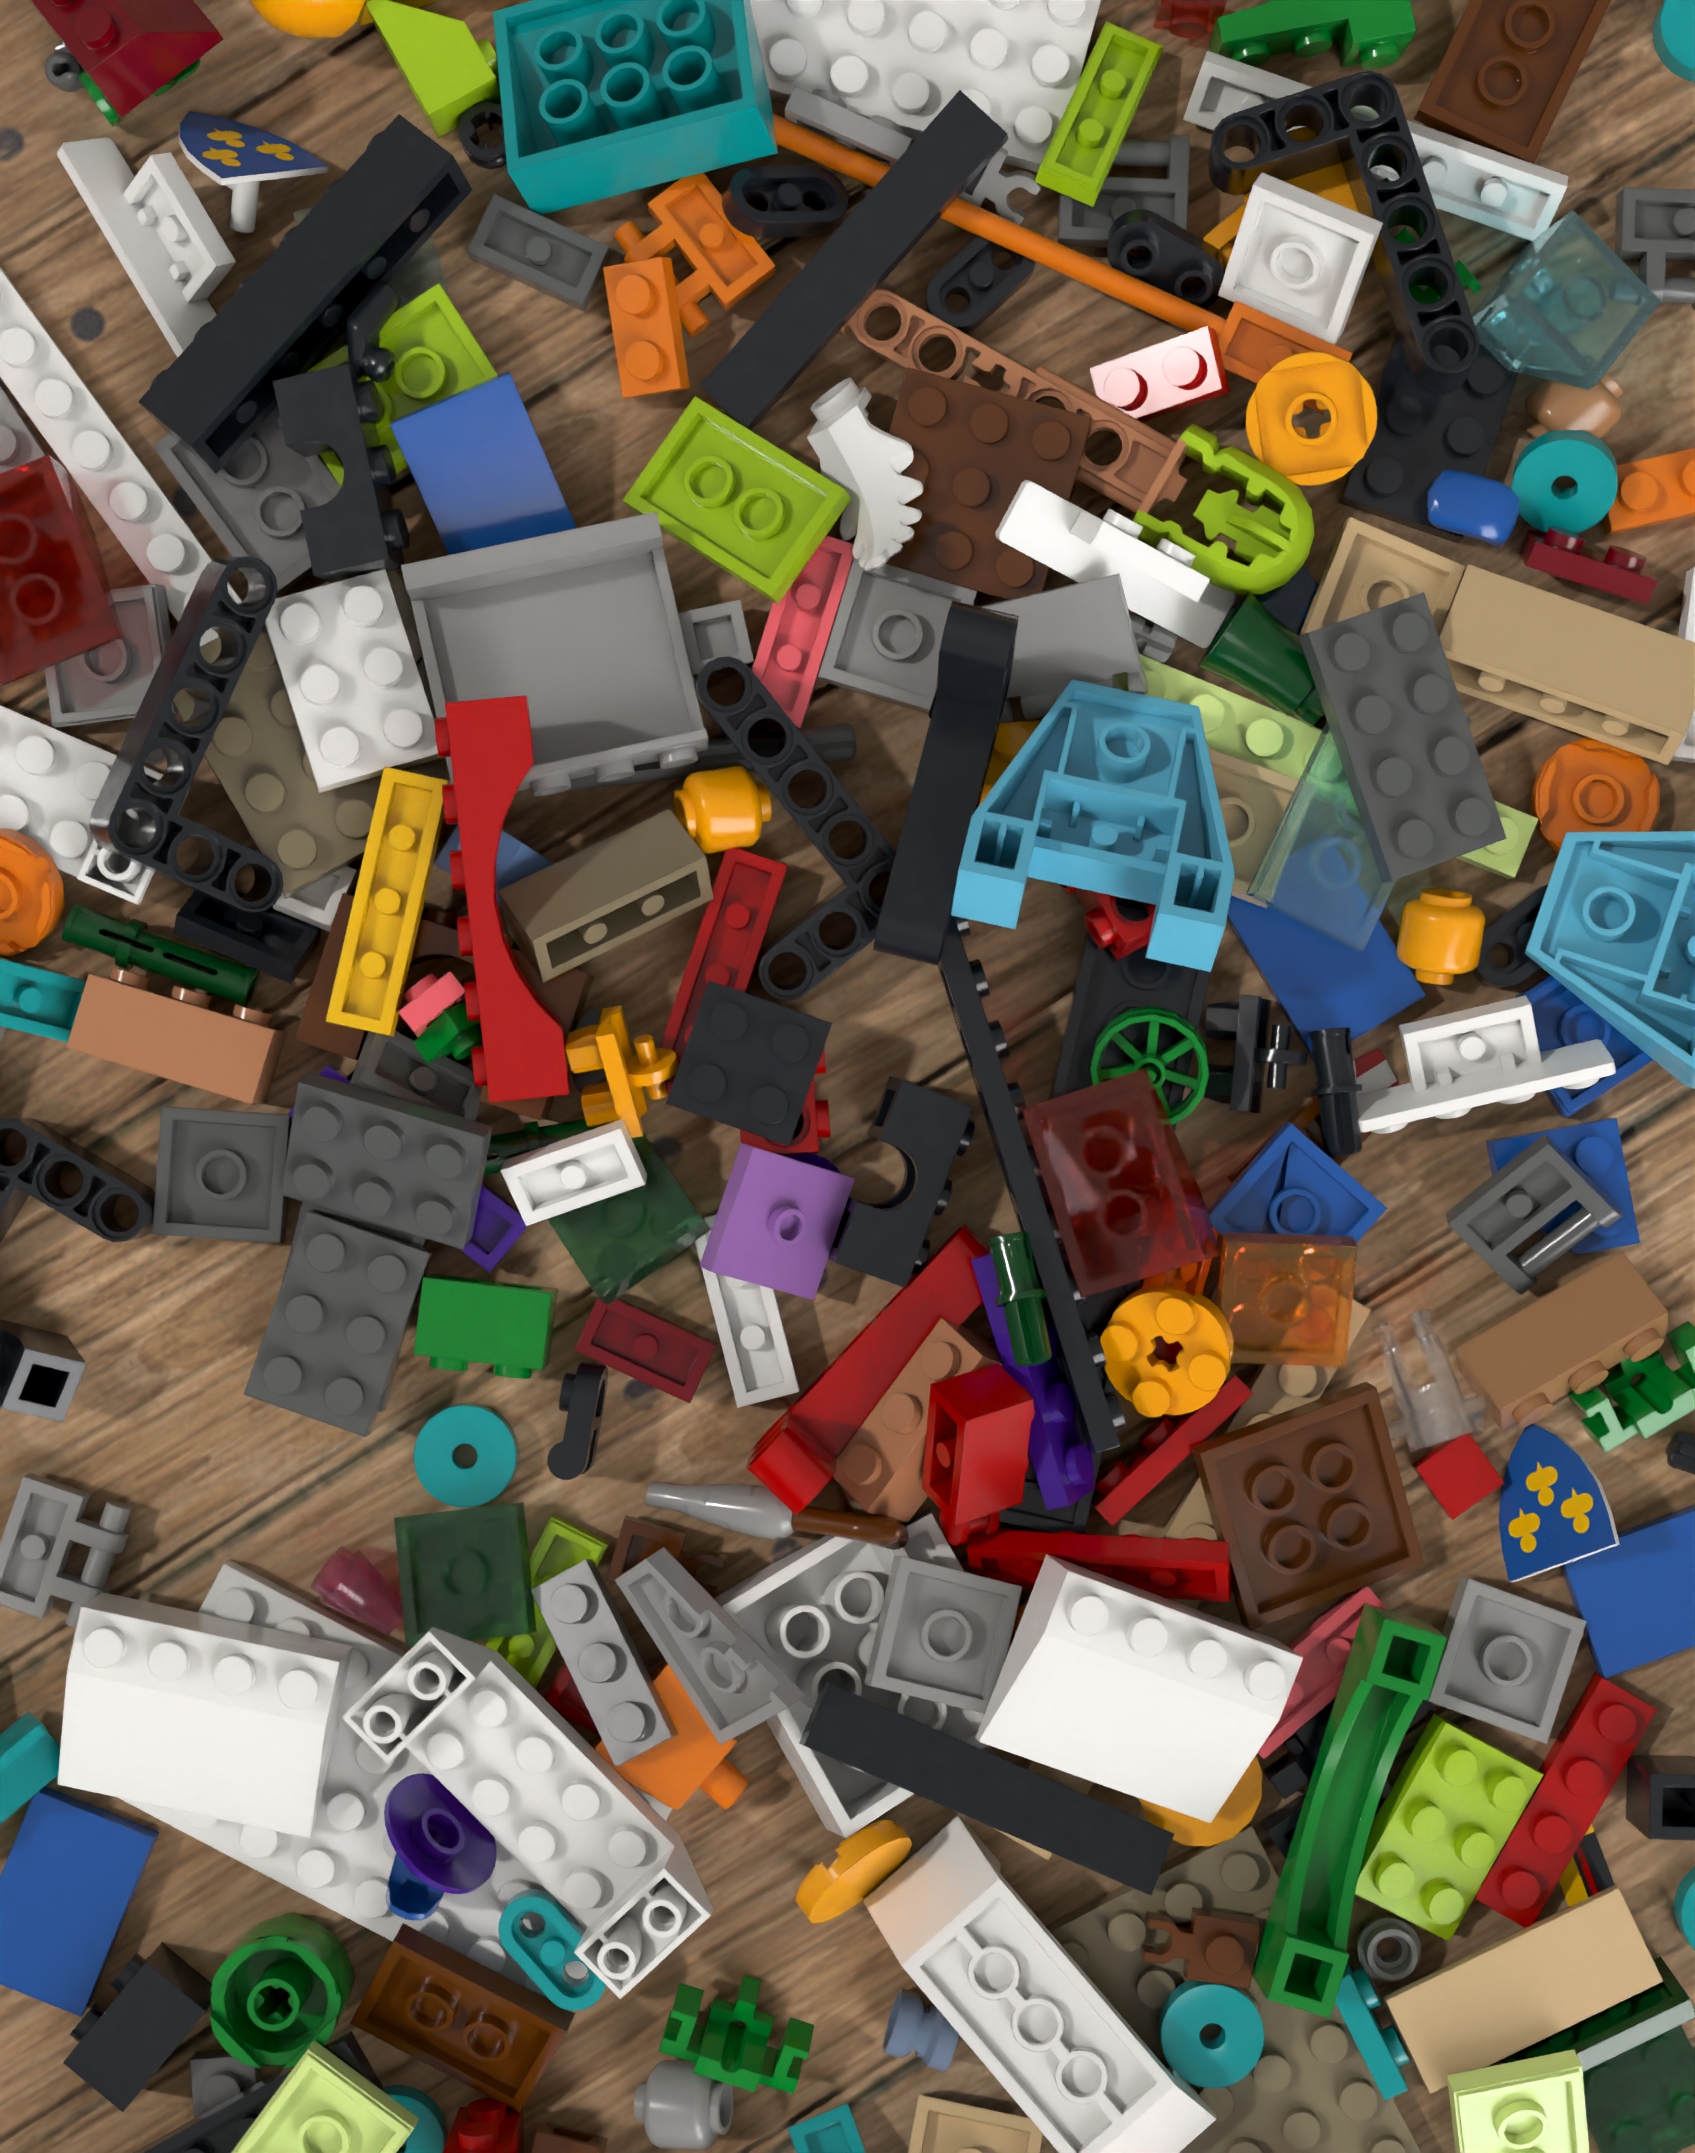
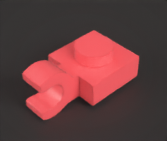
[398,971,465,1038]

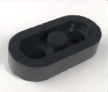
[722,166,849,237]
[1107,209,1225,309]
[926,223,1036,334]
[1472,885,1548,988]

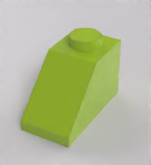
[365,0,501,138]

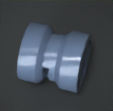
[883,1989,959,2072]

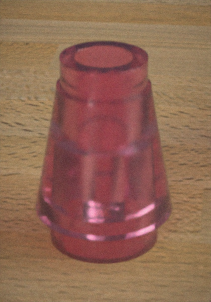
[311,1546,410,1636]

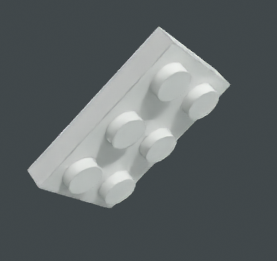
[265,569,440,793]

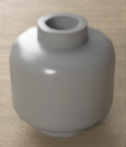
[634,2060,734,2151]

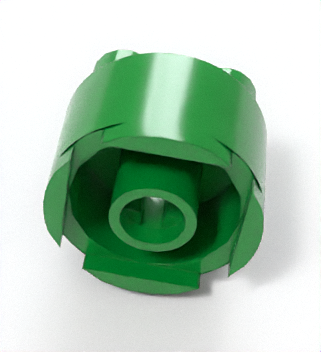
[210,1912,355,2069]

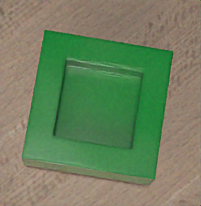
[414,1001,483,1064]

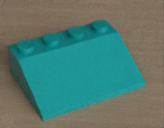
[493,0,778,215]

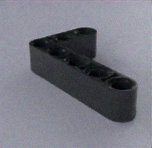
[1208,71,1480,395]
[89,556,284,913]
[873,601,1019,966]
[696,656,896,1001]
[0,1118,155,1244]

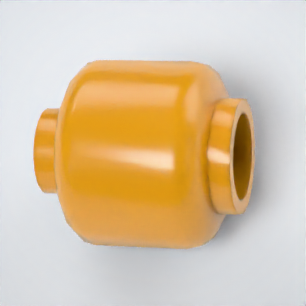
[673,766,772,853]
[1396,888,1485,985]

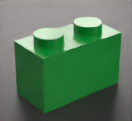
[414,1273,558,1379]

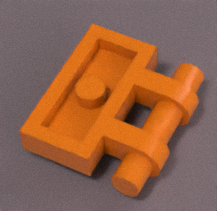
[613,173,776,338]

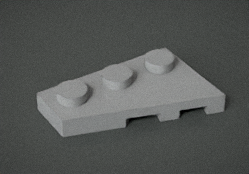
[615,1547,806,1745]

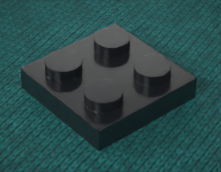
[666,981,832,1146]

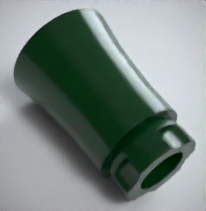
[1198,592,1324,727]

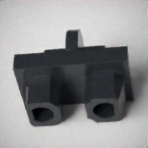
[1204,995,1307,1114]

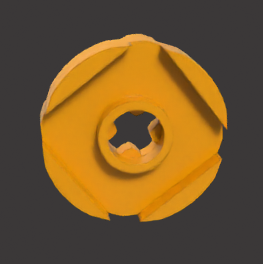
[1246,351,1377,485]
[1100,1284,1234,1418]

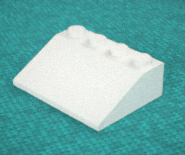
[714,1513,988,1838]
[975,1554,1303,1823]
[57,1592,353,1838]

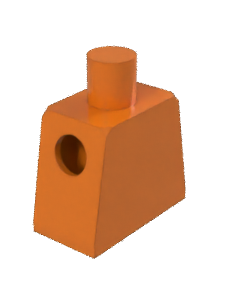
[592,1660,750,1810]

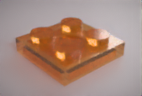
[1217,1232,1358,1366]

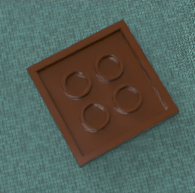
[886,367,1094,600]
[1191,1382,1424,1631]

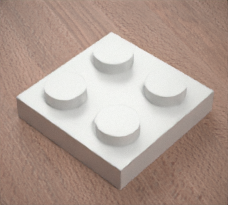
[1218,173,1383,345]

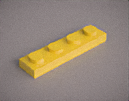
[326,767,450,1037]

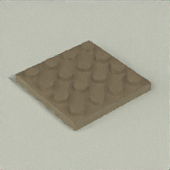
[156,570,451,898]

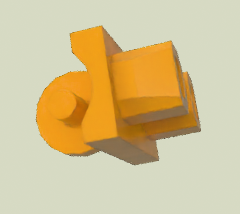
[565,1005,679,1138]

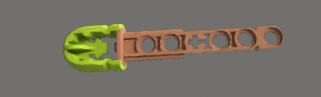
[838,290,1315,594]

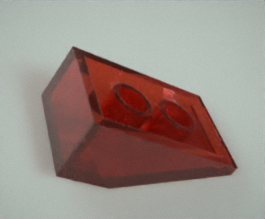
[0,454,124,686]
[1022,1069,1221,1298]

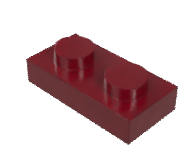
[1519,526,1658,605]
[574,1290,718,1403]

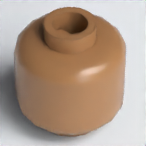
[1525,358,1624,440]

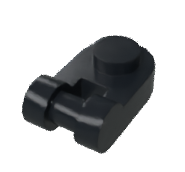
[547,1362,608,1480]

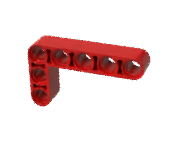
[746,1224,990,1515]

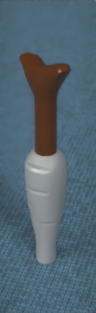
[646,1481,909,1550]

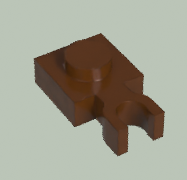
[606,1515,726,1599]
[1140,1907,1260,1989]

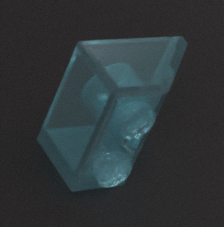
[1471,210,1661,390]

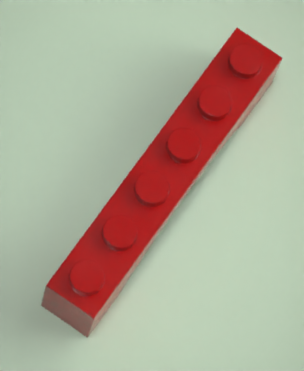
[434,695,570,1103]

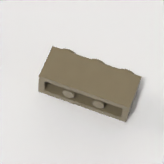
[498,809,714,982]

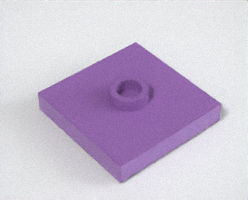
[700,1142,855,1300]

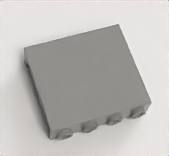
[401,512,708,796]

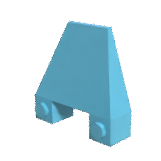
[951,679,1235,972]
[1525,831,1695,1089]

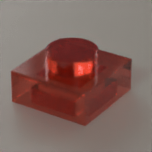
[1154,0,1226,38]

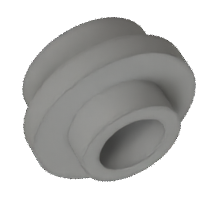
[1356,1915,1421,1982]

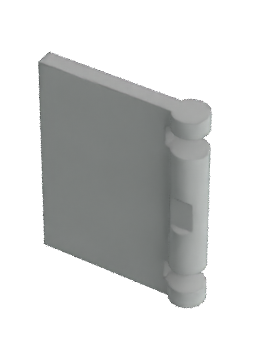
[980,573,1148,723]

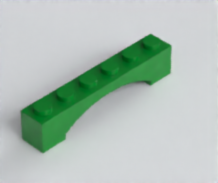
[1252,1603,1447,2018]

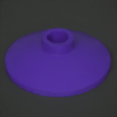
[384,1773,497,1894]

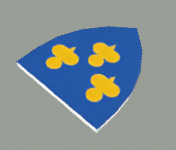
[179,111,329,233]
[1498,1423,1620,1583]

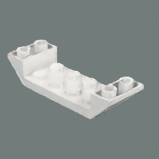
[0,706,191,905]
[341,1627,713,1999]
[863,1814,1217,2153]

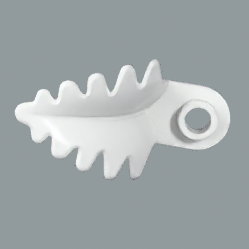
[807,378,923,571]

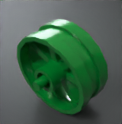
[1090,1006,1209,1130]

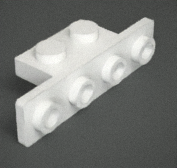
[57,137,236,358]
[995,480,1236,648]
[1356,995,1616,1134]

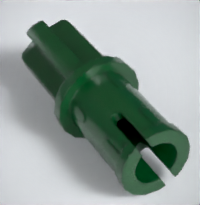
[987,1232,1052,1367]

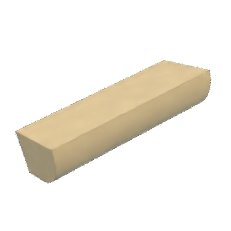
[1439,564,1695,765]
[1383,1885,1663,2094]

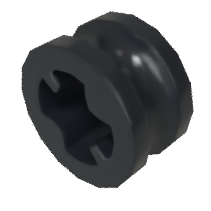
[458,102,507,169]

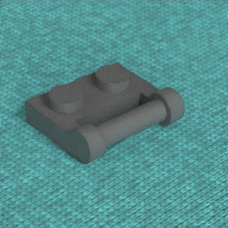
[1057,134,1190,250]
[1446,1134,1623,1295]

